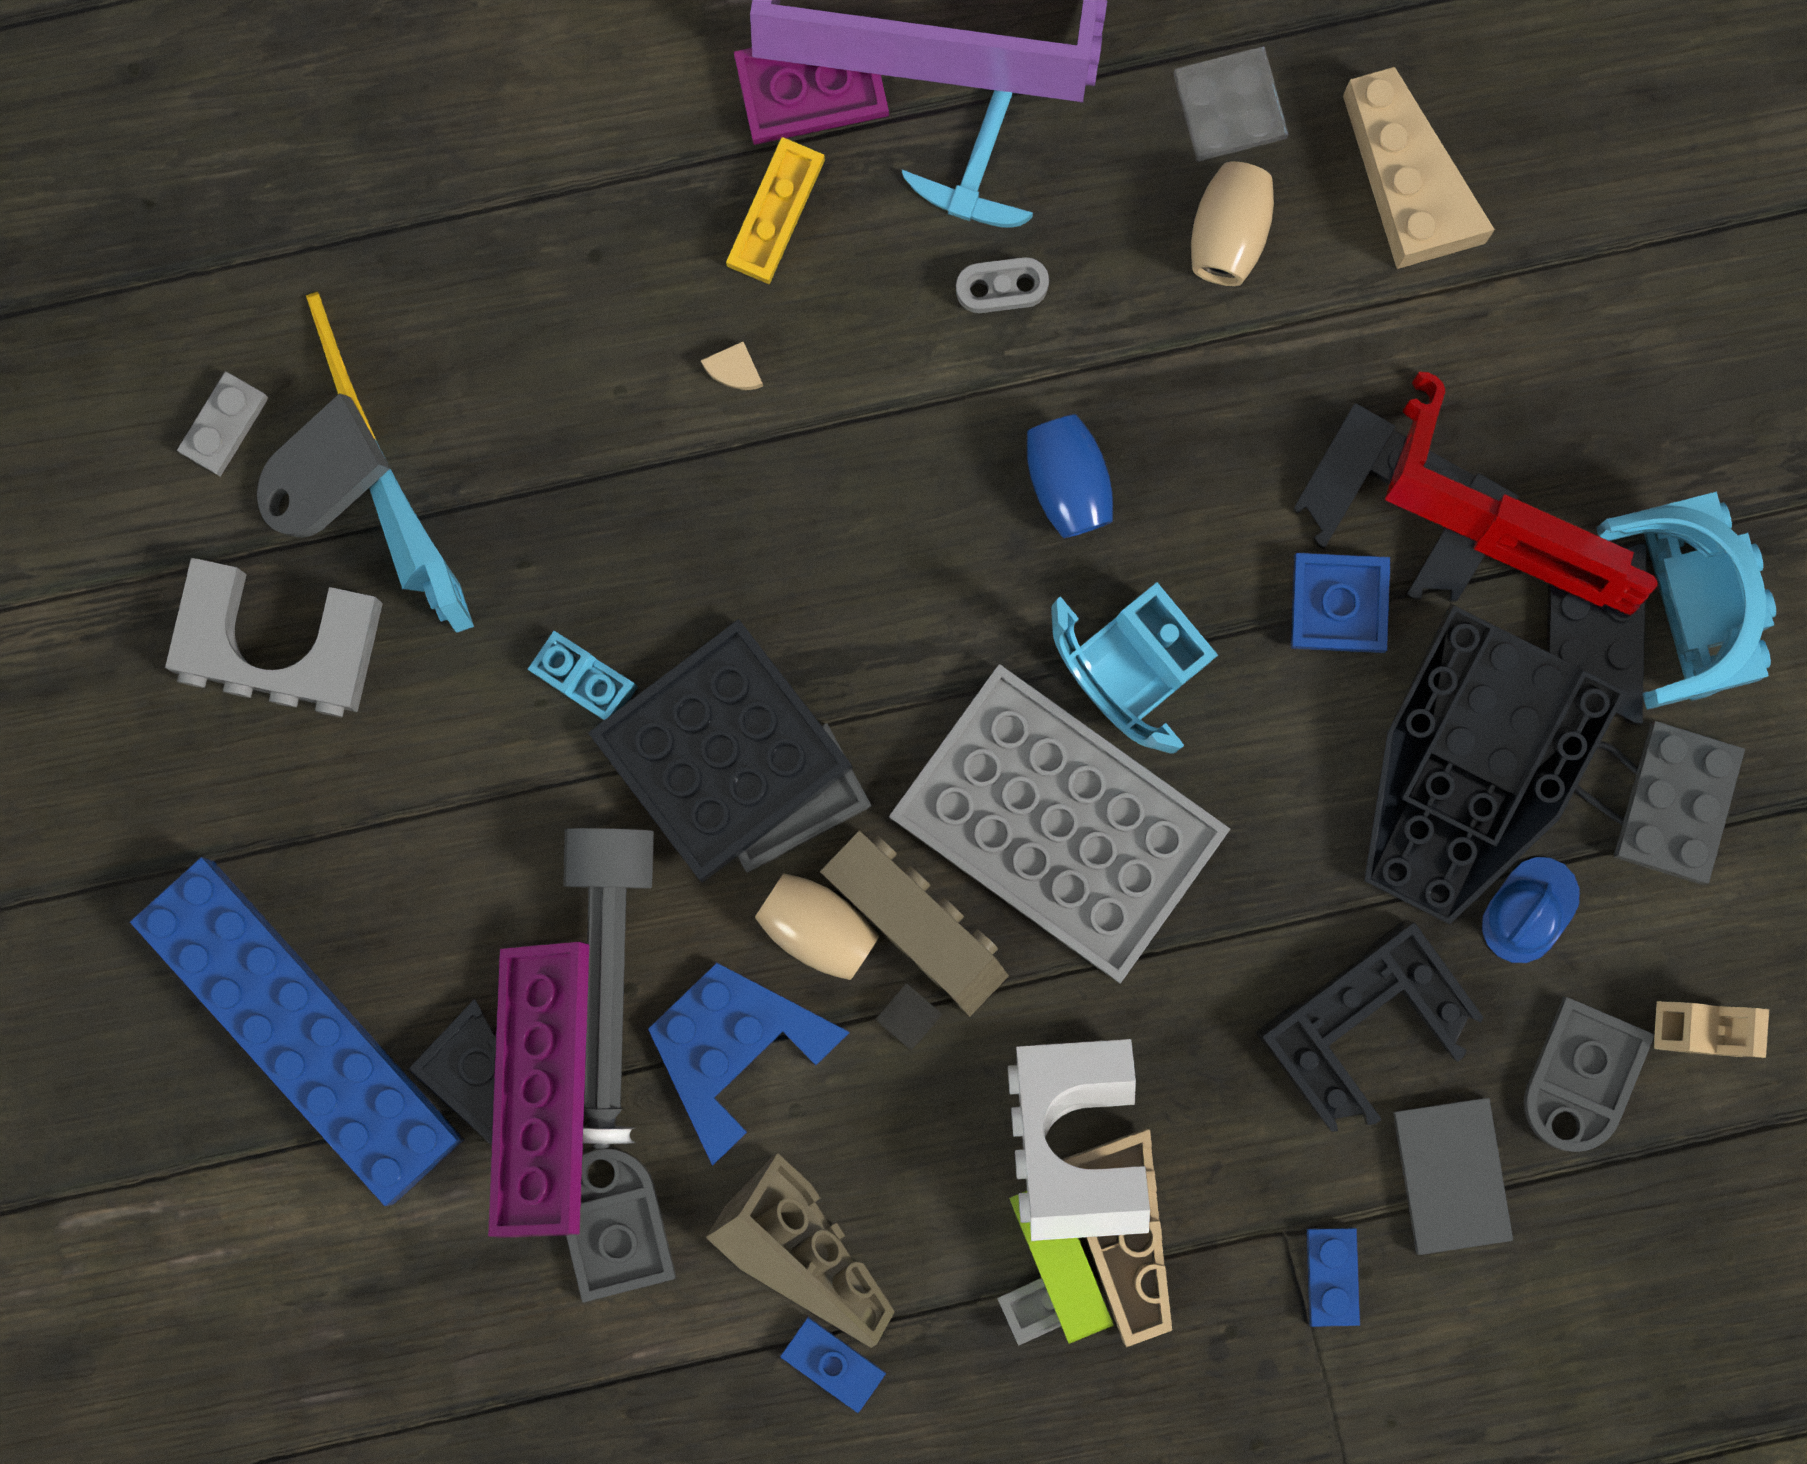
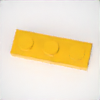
[726,137,825,285]

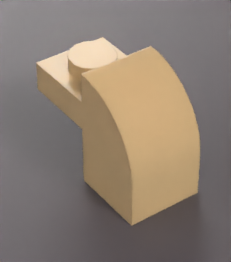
[1654,1001,1769,1058]

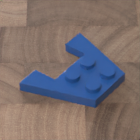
[648,963,850,1166]

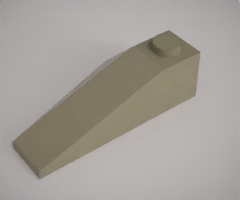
[706,1153,895,1348]

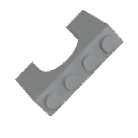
[165,558,383,717]

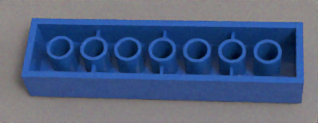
[130,857,465,1206]

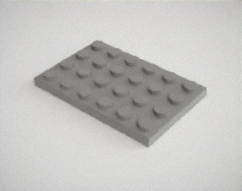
[889,664,1230,984]

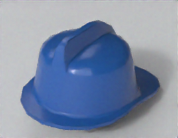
[1482,857,1580,963]

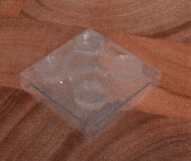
[1173,46,1289,162]

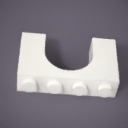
[1008,1039,1150,1241]

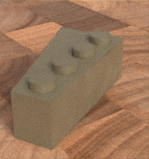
[820,831,1009,1017]

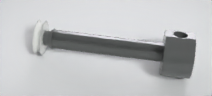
[563,828,654,1149]

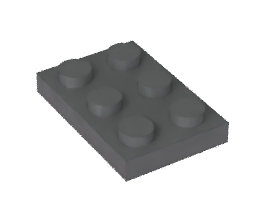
[1613,721,1745,885]

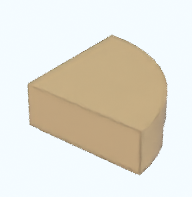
[701,342,763,391]

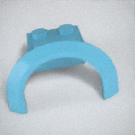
[1051,582,1218,754]

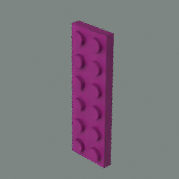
[488,942,589,1238]

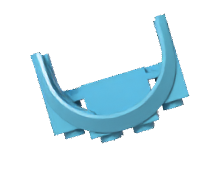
[1596,492,1776,710]

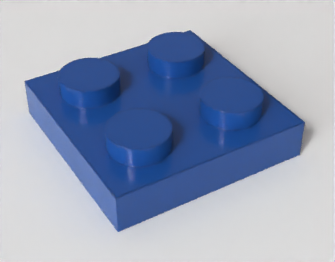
[1291,553,1390,653]

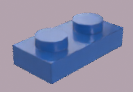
[1307,1228,1360,1327]

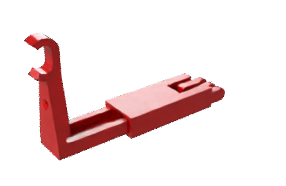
[1385,372,1658,615]

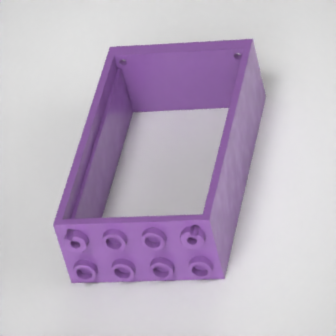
[750,0,1107,102]

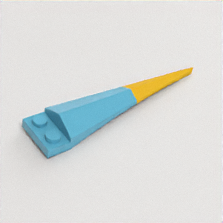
[306,291,474,633]

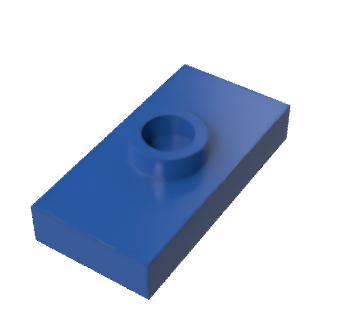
[780,1316,886,1413]

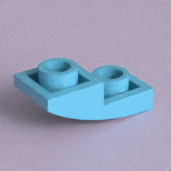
[528,631,638,720]

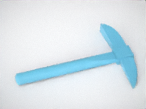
[902,90,1033,228]

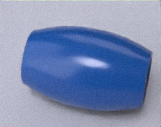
[1027,414,1113,538]

